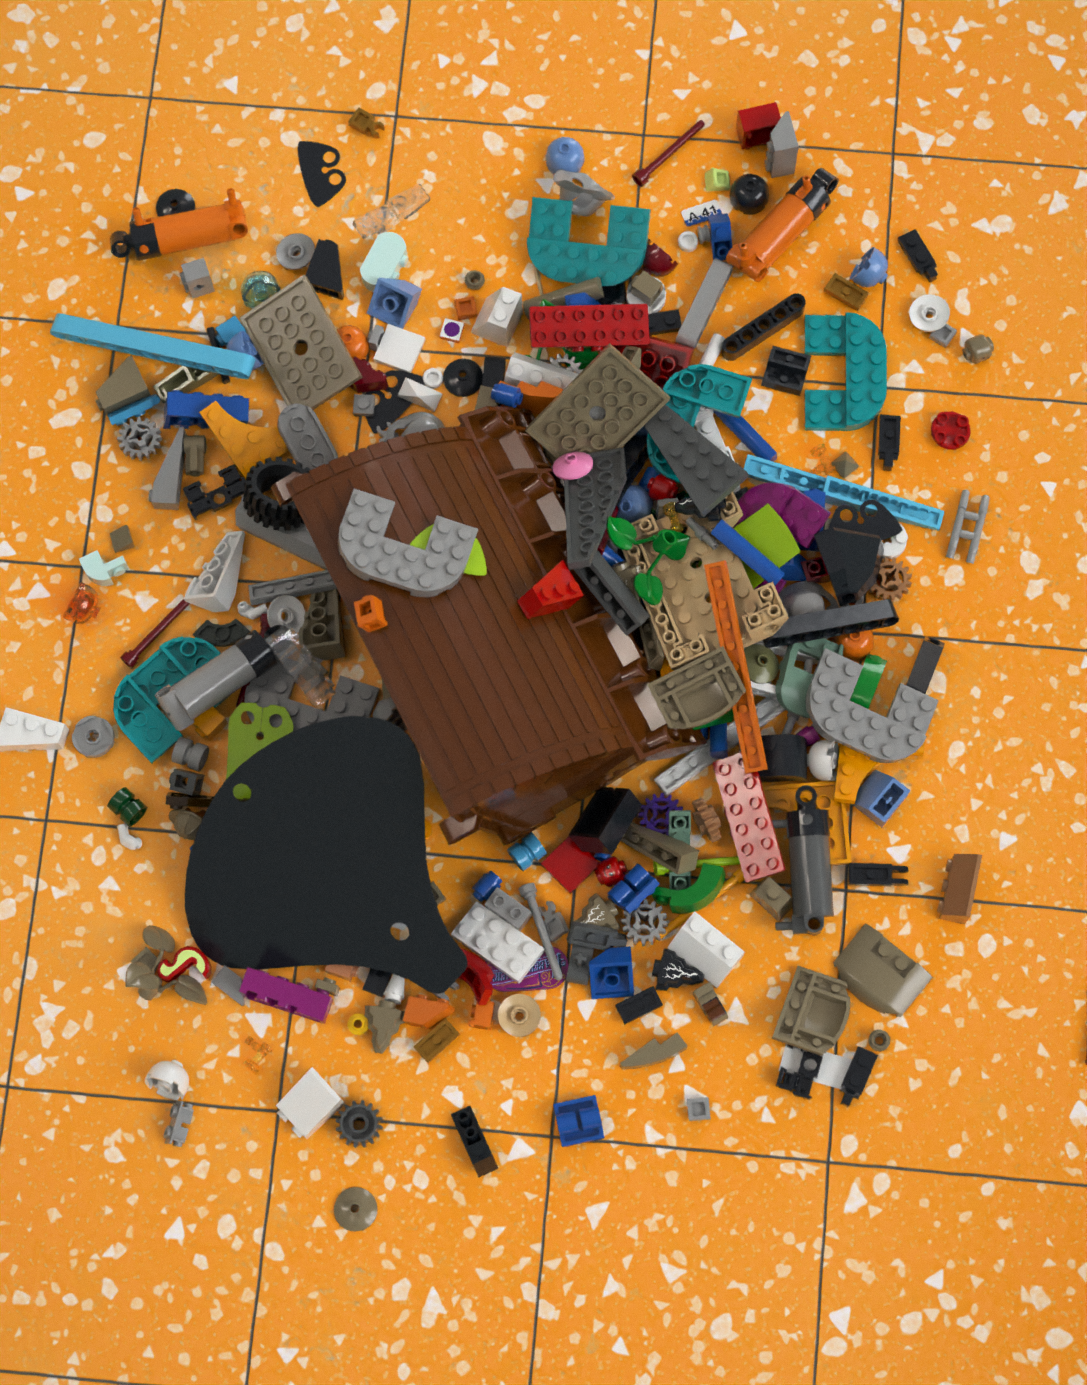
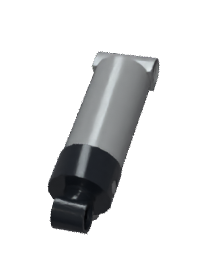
[155,625,292,731]

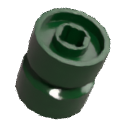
[107,787,148,827]

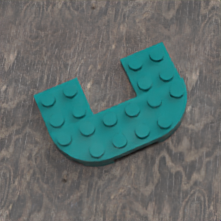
[527,197,651,286]
[804,312,887,431]
[647,364,752,484]
[113,637,230,764]

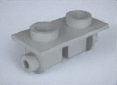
[164,1101,194,1147]

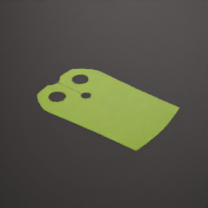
[698,503,801,589]
[226,703,294,799]

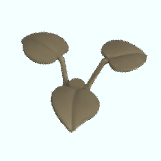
[125,925,207,1005]

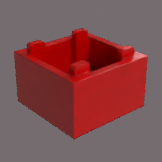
[736,102,781,150]

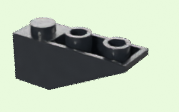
[451,1106,498,1177]

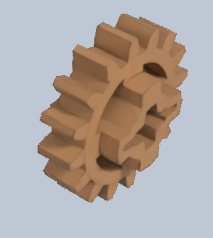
[869,557,912,602]
[692,797,721,843]

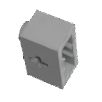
[179,258,215,299]
[485,887,532,932]

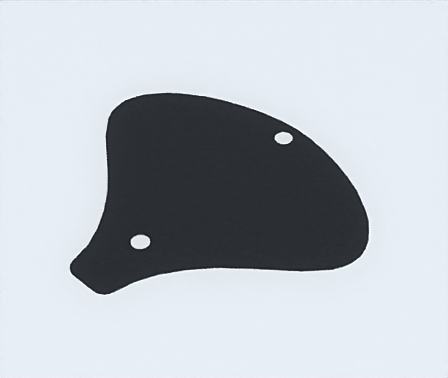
[185,716,468,994]

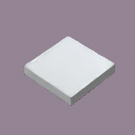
[373,324,426,373]

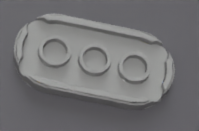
[277,403,338,470]

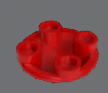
[931,411,971,450]

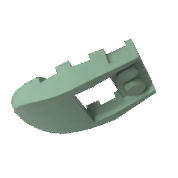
[775,638,844,718]

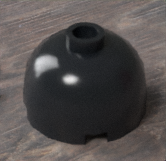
[730,174,769,215]

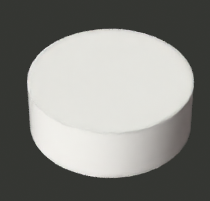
[678,231,698,252]
[423,368,443,389]

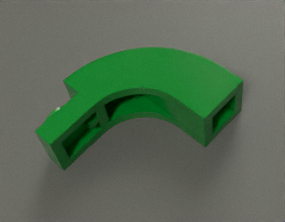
[850,654,887,709]
[652,863,726,914]

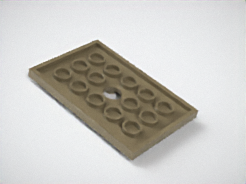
[239,275,362,410]
[525,343,670,458]

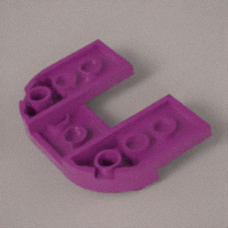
[733,483,831,594]

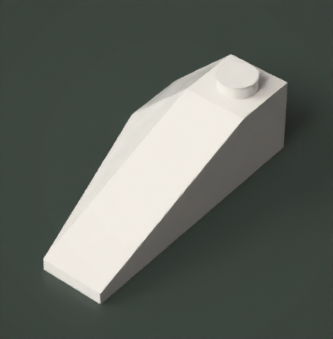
[184,531,245,612]

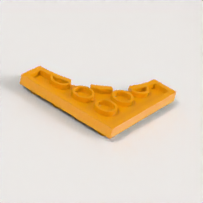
[199,401,288,480]
[834,741,925,804]
[762,781,852,866]

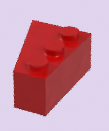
[517,560,584,619]

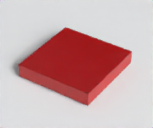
[541,836,599,894]

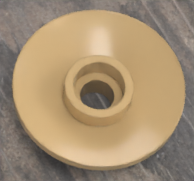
[498,994,541,1037]

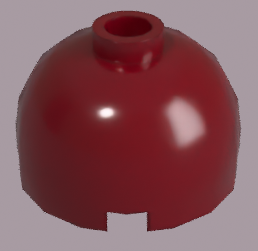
[641,238,678,277]

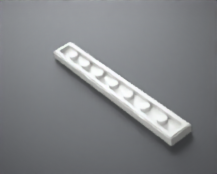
[654,697,785,797]

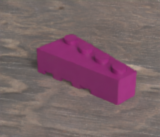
[239,967,333,1024]

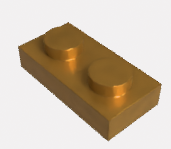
[824,273,869,311]
[414,1018,460,1063]

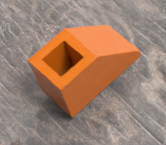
[403,994,455,1029]

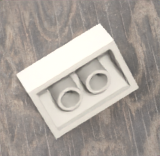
[667,912,745,989]

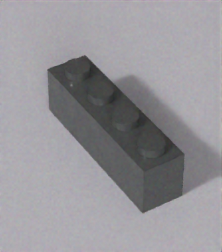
[574,550,650,636]

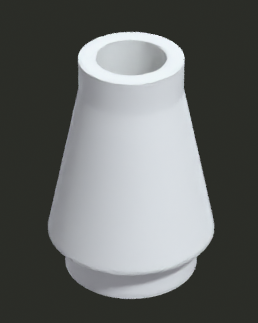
[384,974,405,1004]

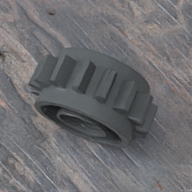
[336,1100,383,1149]

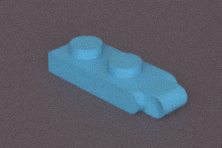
[107,394,160,426]

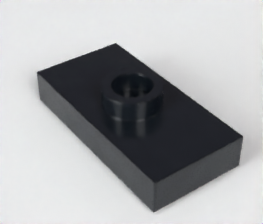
[362,969,392,998]
[615,986,663,1025]

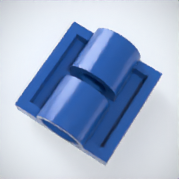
[607,864,660,914]
[553,1095,605,1148]

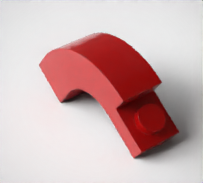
[459,948,494,1005]

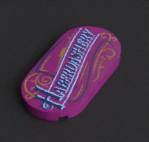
[485,946,569,992]

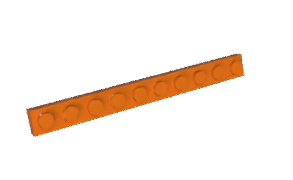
[704,560,768,774]

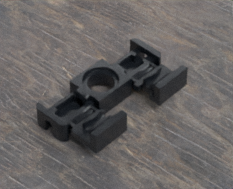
[183,464,246,520]
[776,1044,823,1100]

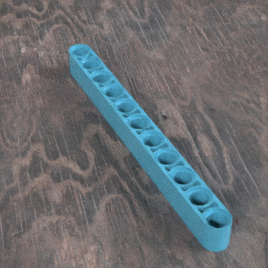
[50,313,256,379]

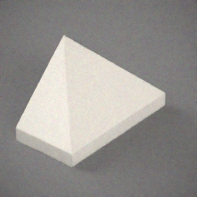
[398,378,442,412]

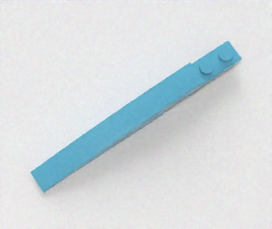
[743,454,944,531]

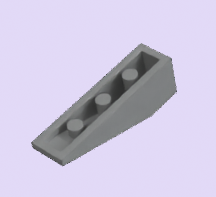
[149,427,187,510]

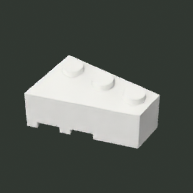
[0,707,70,752]

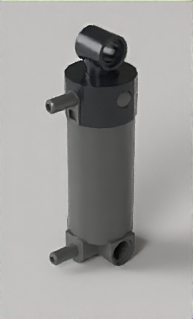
[772,785,834,936]

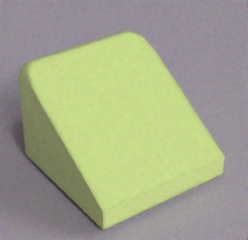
[704,168,730,191]

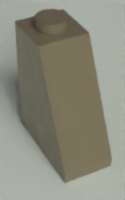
[95,355,151,415]

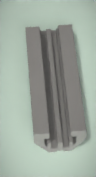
[235,494,328,570]

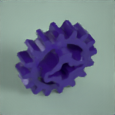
[638,793,683,836]

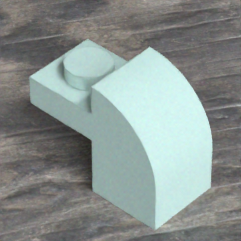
[79,550,129,586]

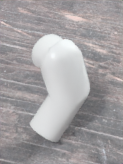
[237,601,268,620]
[117,824,142,850]

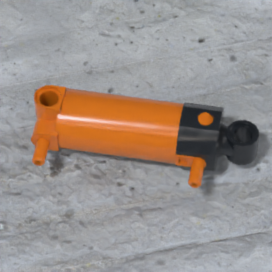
[726,168,839,282]
[110,188,248,261]

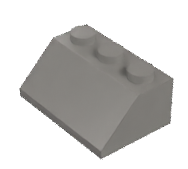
[764,111,799,178]

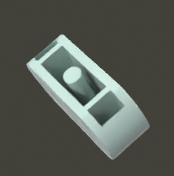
[360,232,409,292]

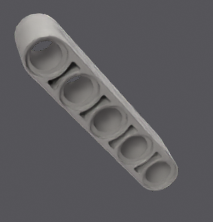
[675,258,734,348]

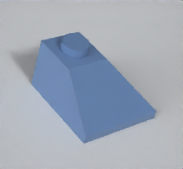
[367,277,422,329]

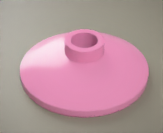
[552,452,593,480]

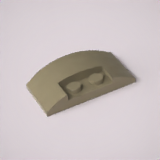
[647,646,746,729]
[833,923,933,1017]
[772,966,850,1056]

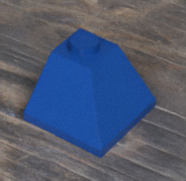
[589,946,634,999]

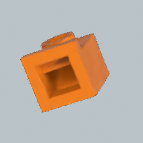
[354,595,388,633]
[469,998,495,1030]

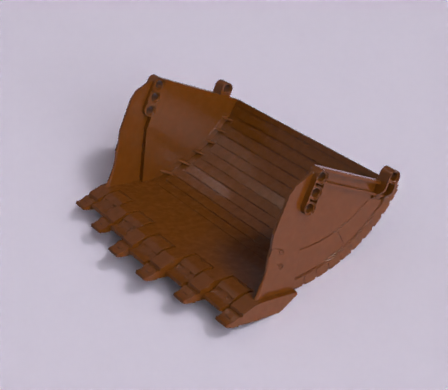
[271,406,707,845]

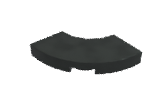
[193,619,251,647]

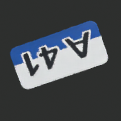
[681,200,722,226]

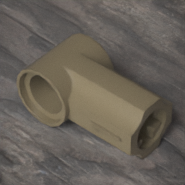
[184,435,206,476]

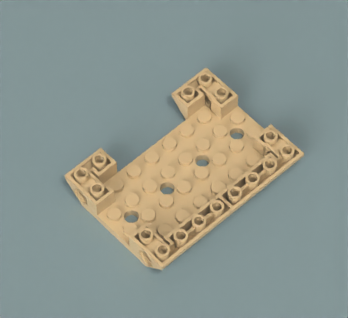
[622,491,789,670]

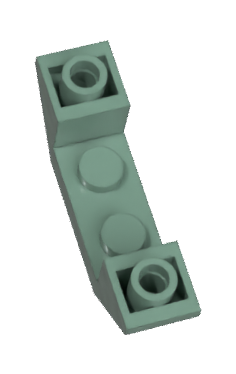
[668,810,691,890]

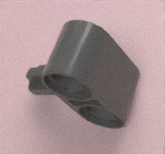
[566,944,594,986]

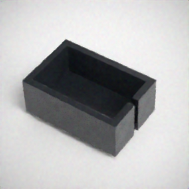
[569,787,642,855]

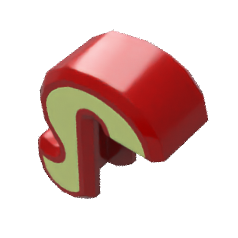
[157,946,212,983]

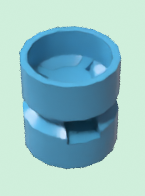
[507,832,547,871]

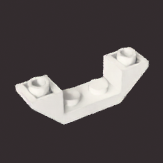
[694,407,735,461]

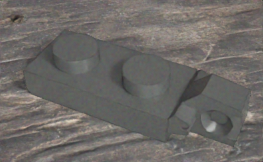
[567,921,627,950]

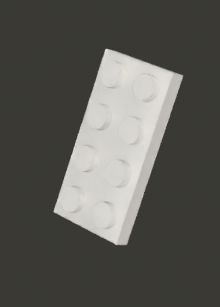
[451,901,545,984]

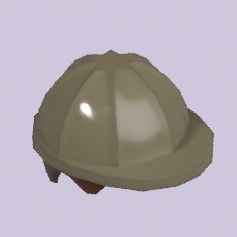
[168,808,206,840]

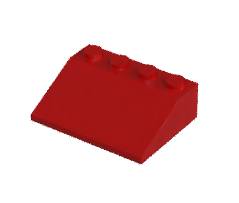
[613,336,695,390]

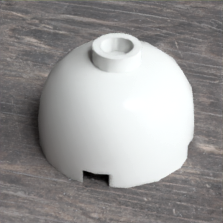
[807,739,839,781]
[145,1060,189,1100]

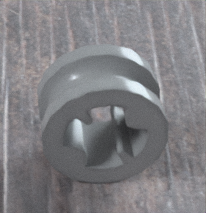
[697,224,711,244]

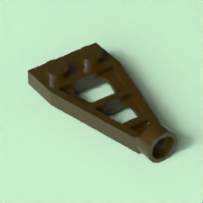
[165,792,249,809]

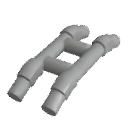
[946,490,990,564]

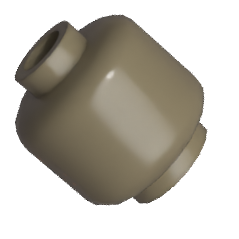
[962,334,994,364]

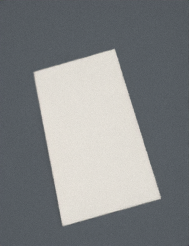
[779,1044,852,1089]

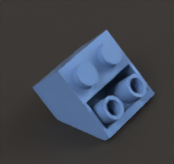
[852,770,910,828]

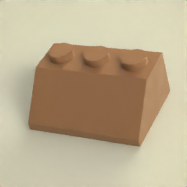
[937,854,982,924]

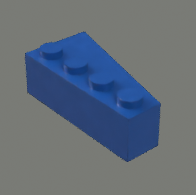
[163,390,249,429]

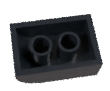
[739,734,807,783]

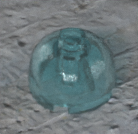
[241,271,280,309]

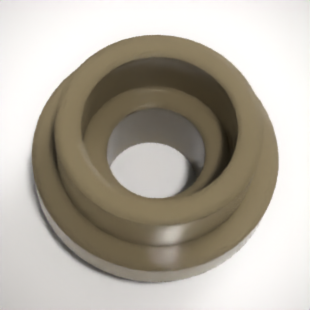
[465,270,485,290]
[868,1029,890,1051]

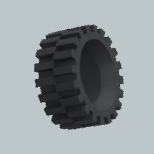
[243,457,310,531]

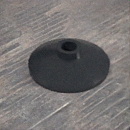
[156,189,195,217]
[443,359,483,397]

